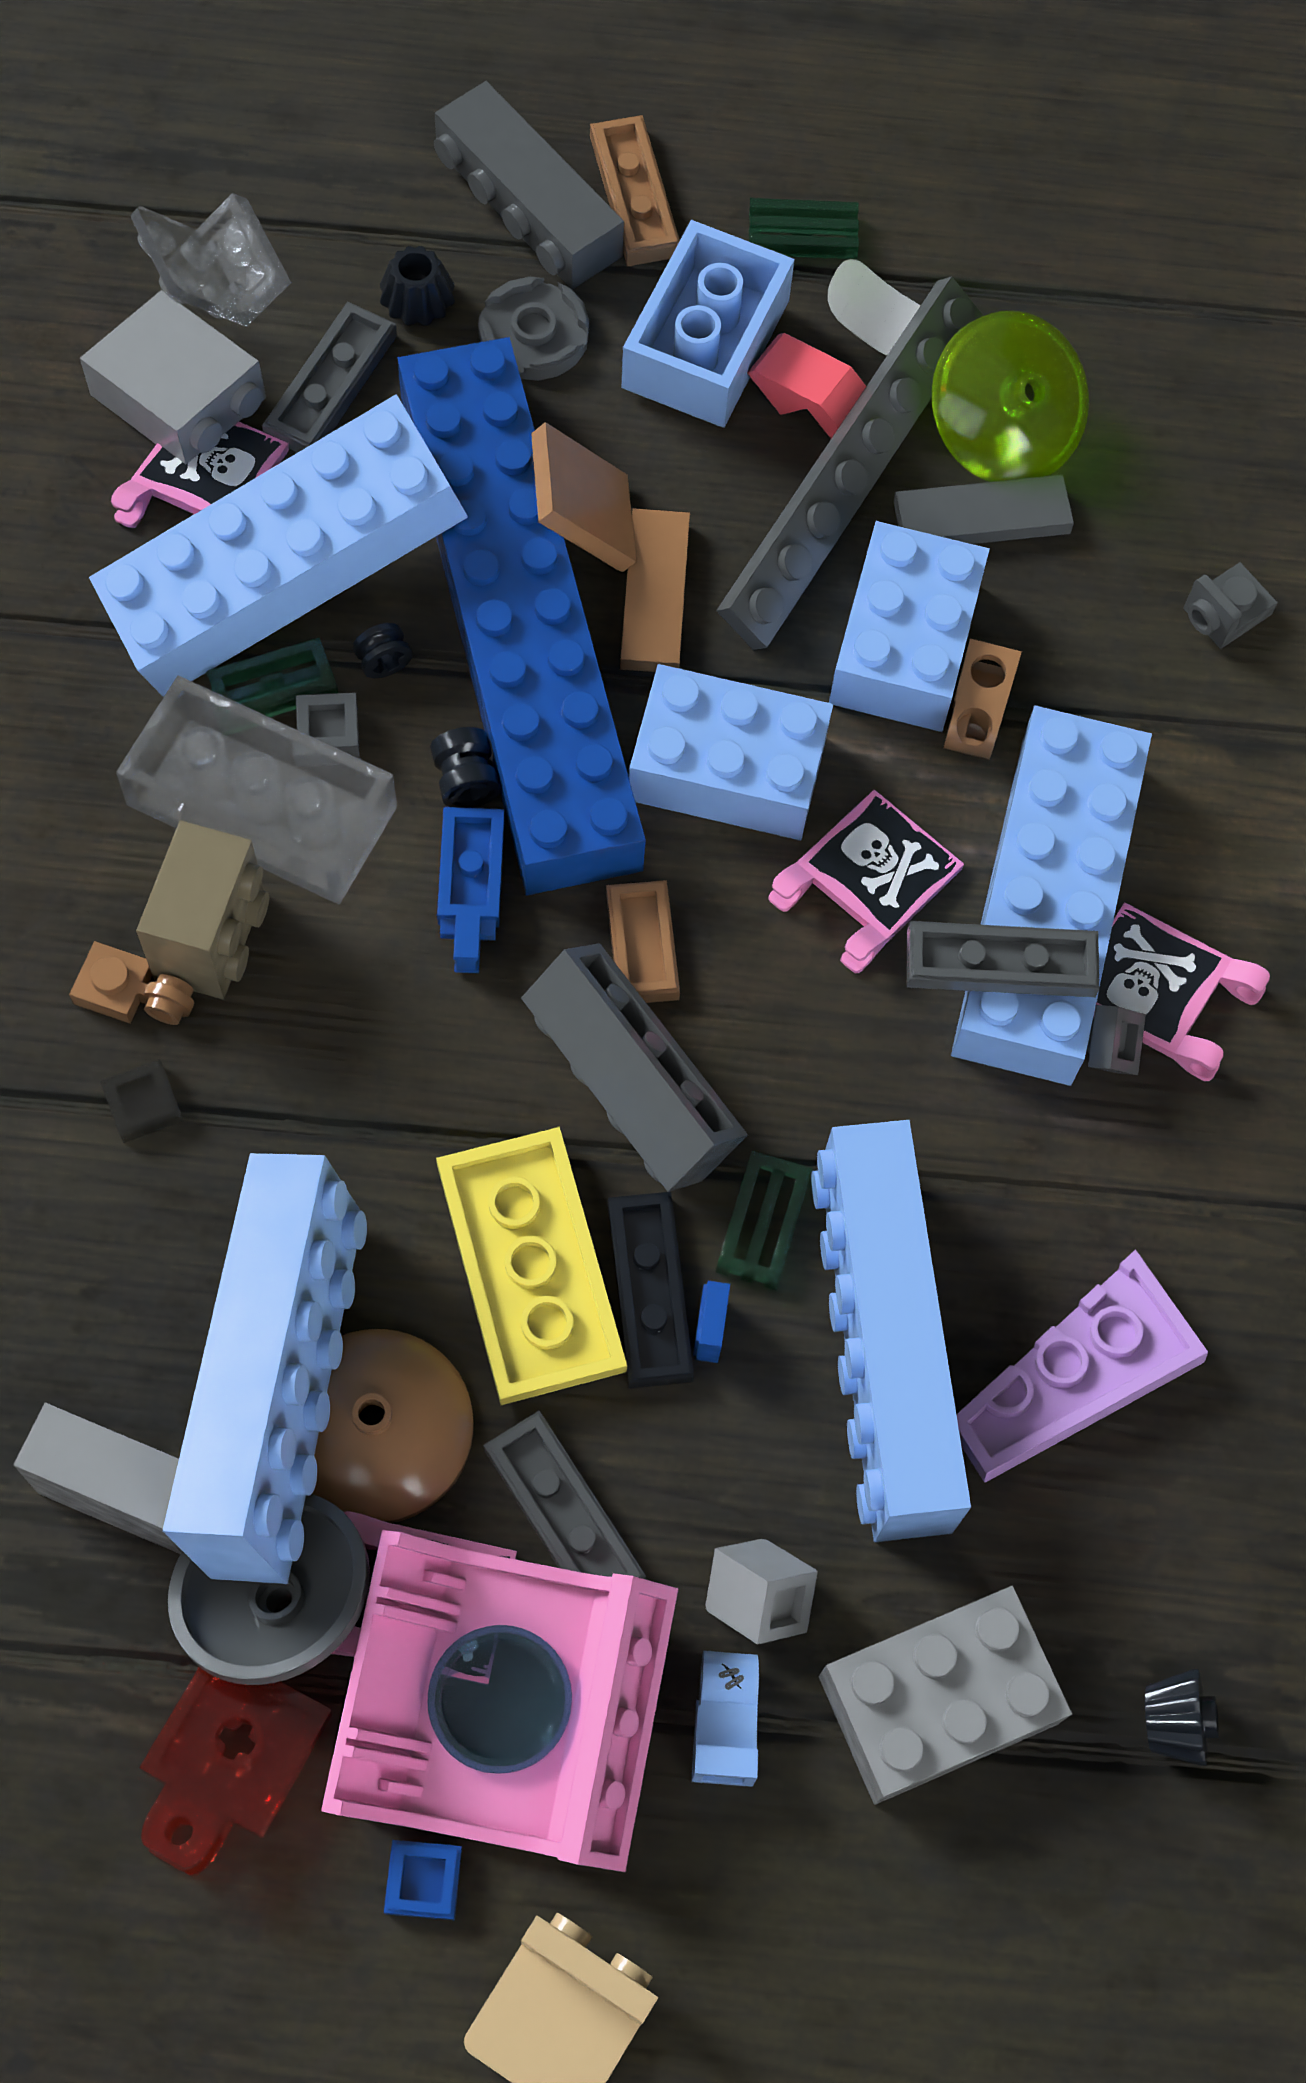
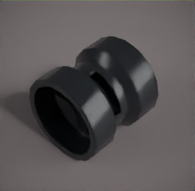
[430,727,501,808]

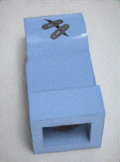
[691,1651,759,1787]

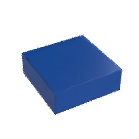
[693,1281,730,1363]
[384,1840,462,1920]

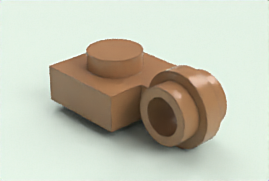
[69,941,195,1025]

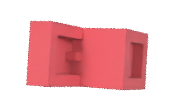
[747,333,867,439]

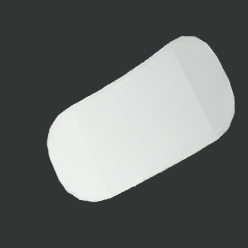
[828,259,921,356]

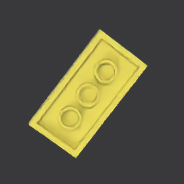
[436,1127,627,1405]

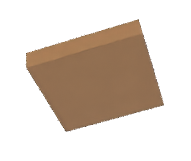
[531,422,637,572]

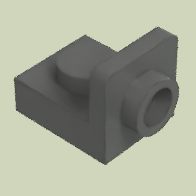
[1183,562,1278,649]

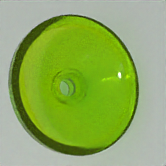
[932,311,1089,482]

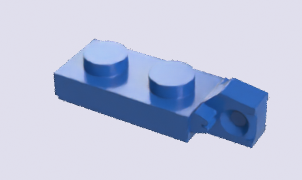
[437,807,505,973]

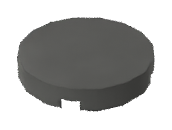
[478,276,589,381]

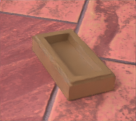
[606,880,680,1003]

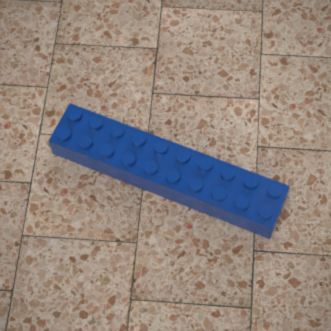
[397,337,646,896]

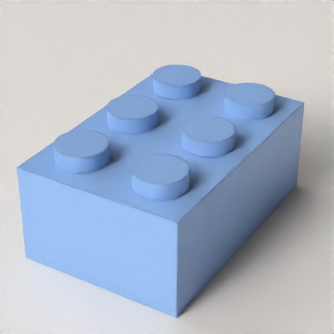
[621,220,795,428]
[829,521,989,732]
[629,664,833,841]

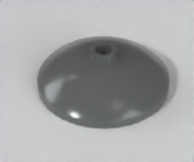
[168,1494,370,1685]

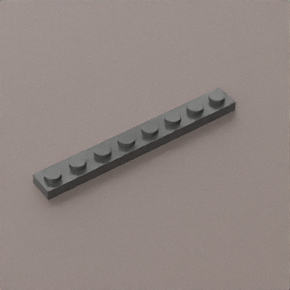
[716,276,984,650]

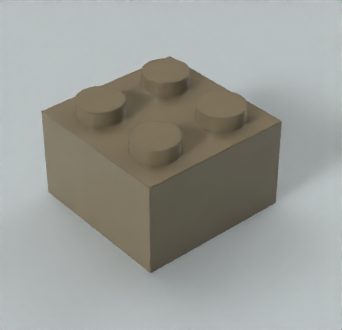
[136,820,269,1000]

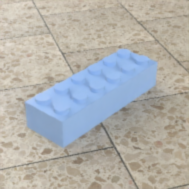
[89,394,468,697]
[951,706,1152,1086]
[811,1120,971,1542]
[163,1153,367,1584]

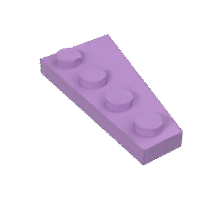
[957,1249,1208,1483]

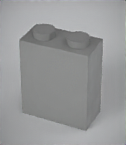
[80,290,266,465]
[13,1403,182,1554]

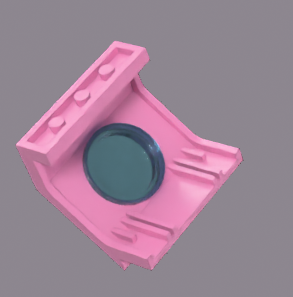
[321,1530,678,1872]

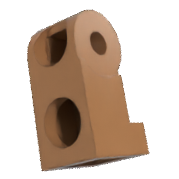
[943,639,1022,760]

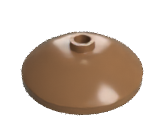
[312,1329,474,1523]

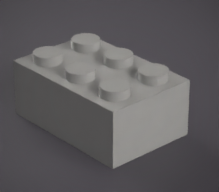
[819,1585,1072,1805]

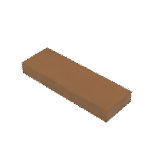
[590,115,680,266]
[620,508,690,672]

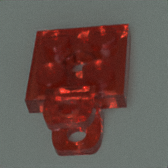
[139,1667,333,1876]

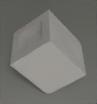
[706,1539,818,1644]

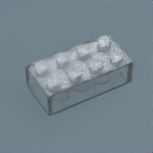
[116,675,397,905]

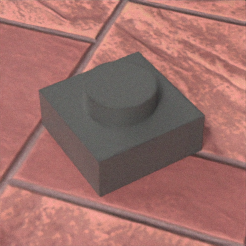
[296,693,360,760]
[1087,1005,1146,1075]

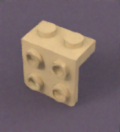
[464,1913,658,2083]

